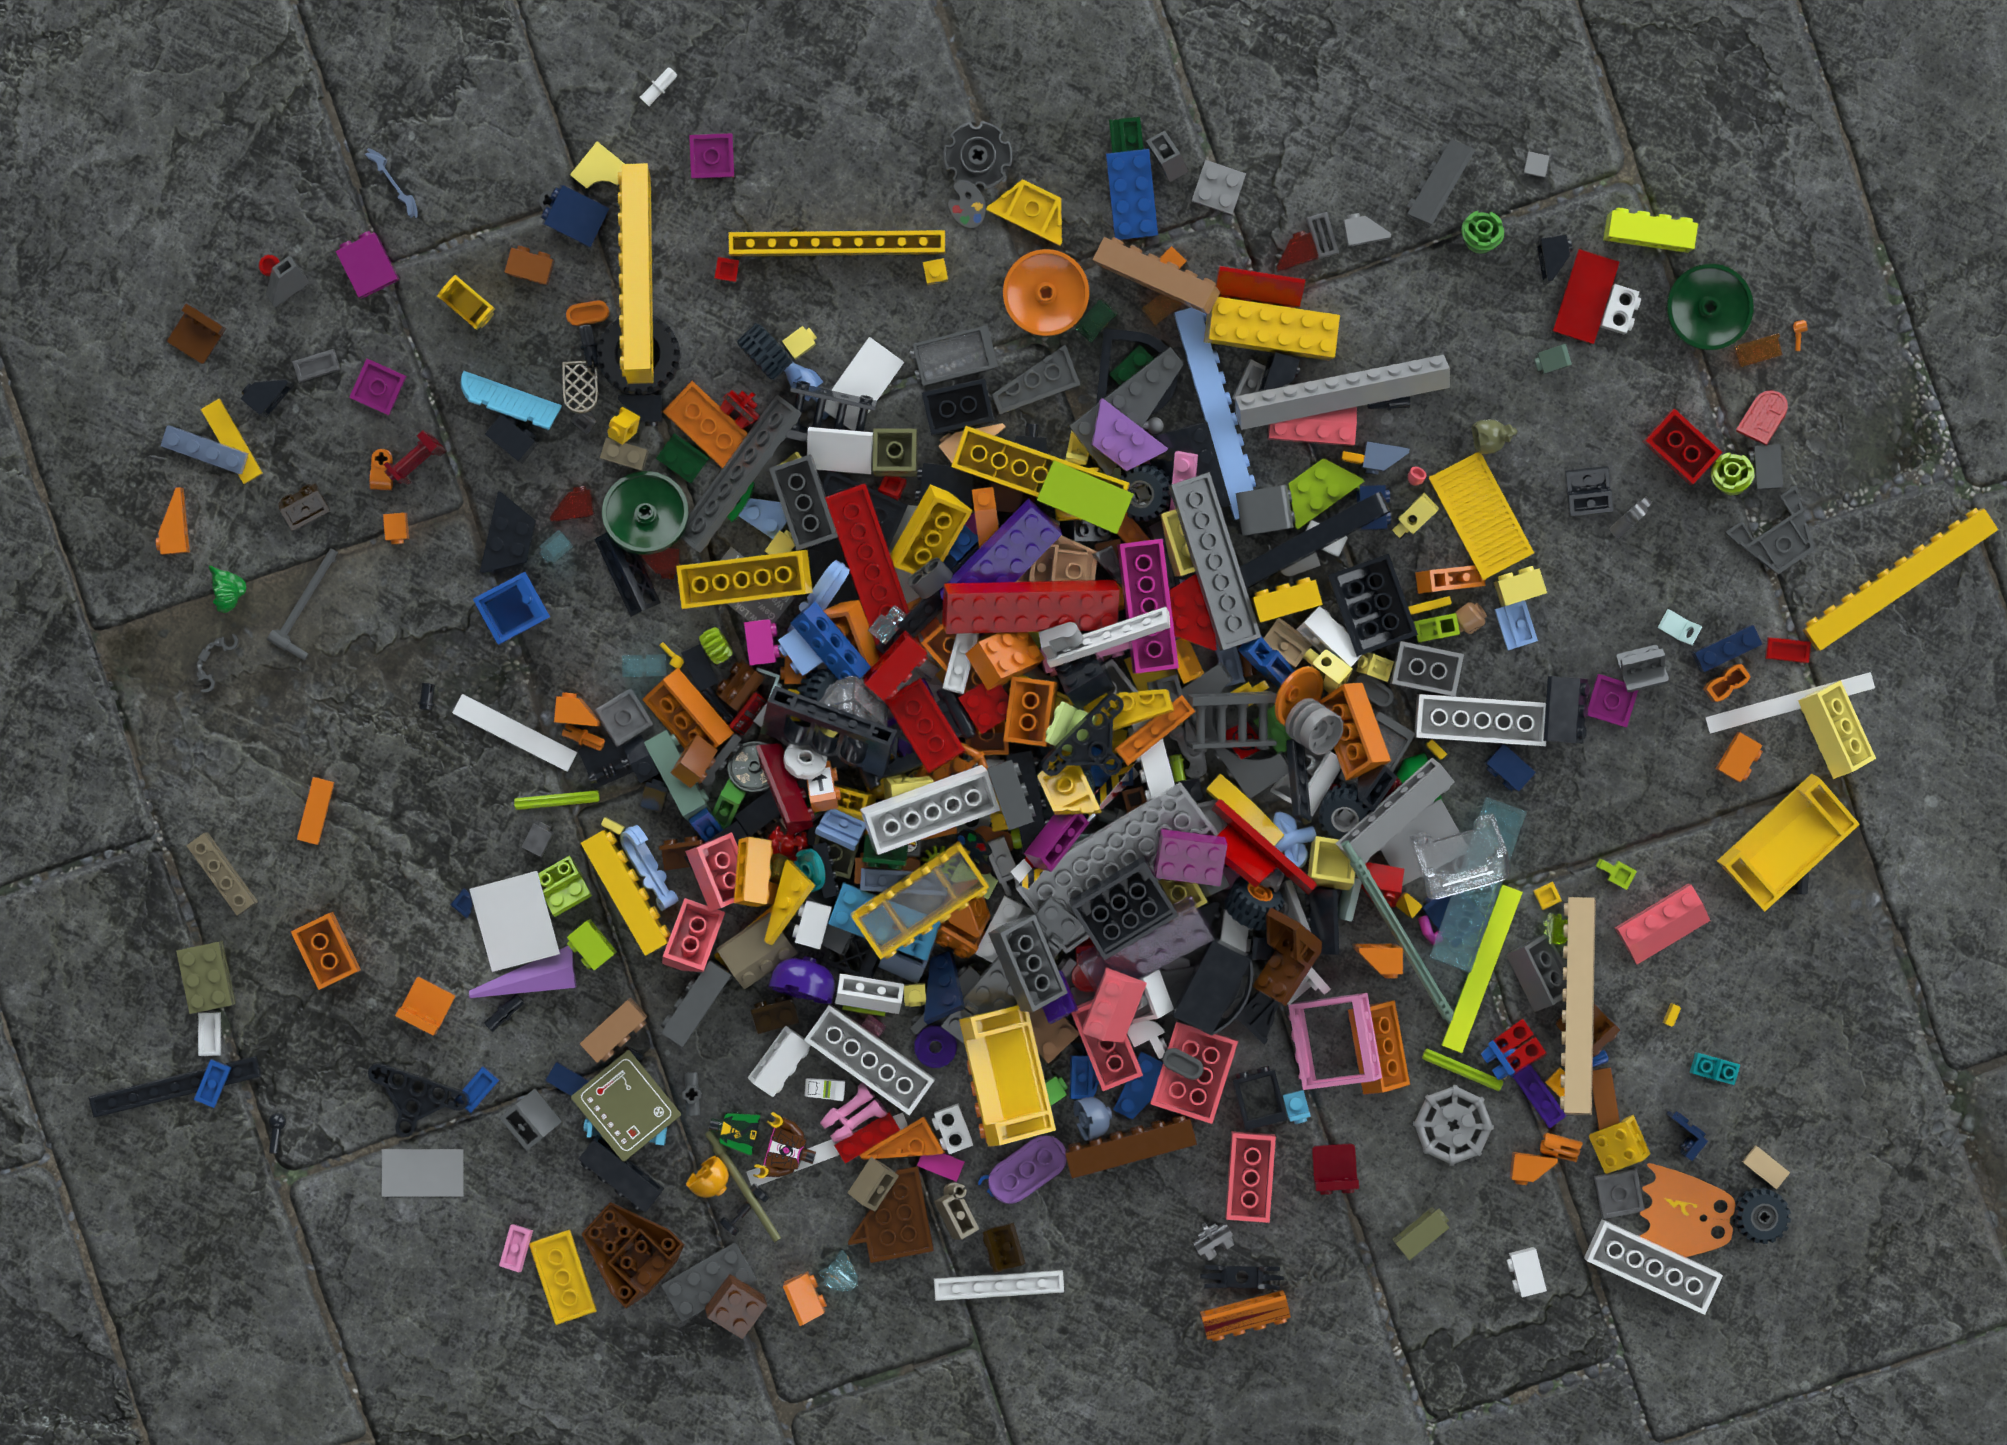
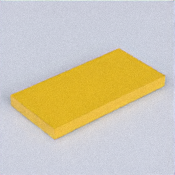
[529,1229,597,1325]

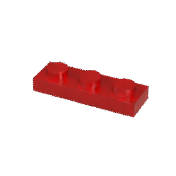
[834,1111,900,1163]

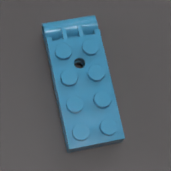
[828,882,941,961]

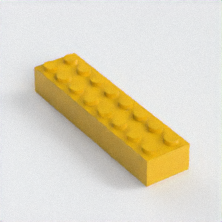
[951,426,1130,497]

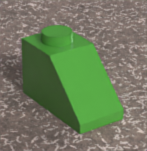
[712,778,746,829]
[1045,1075,1068,1106]

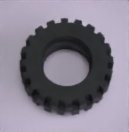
[597,315,681,395]

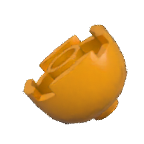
[686,1156,729,1198]

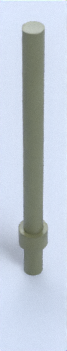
[705,1130,781,1243]

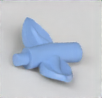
[1273,812,1317,868]

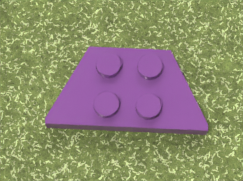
[1091,398,1168,471]

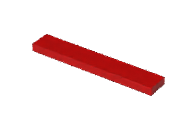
[1211,799,1317,895]

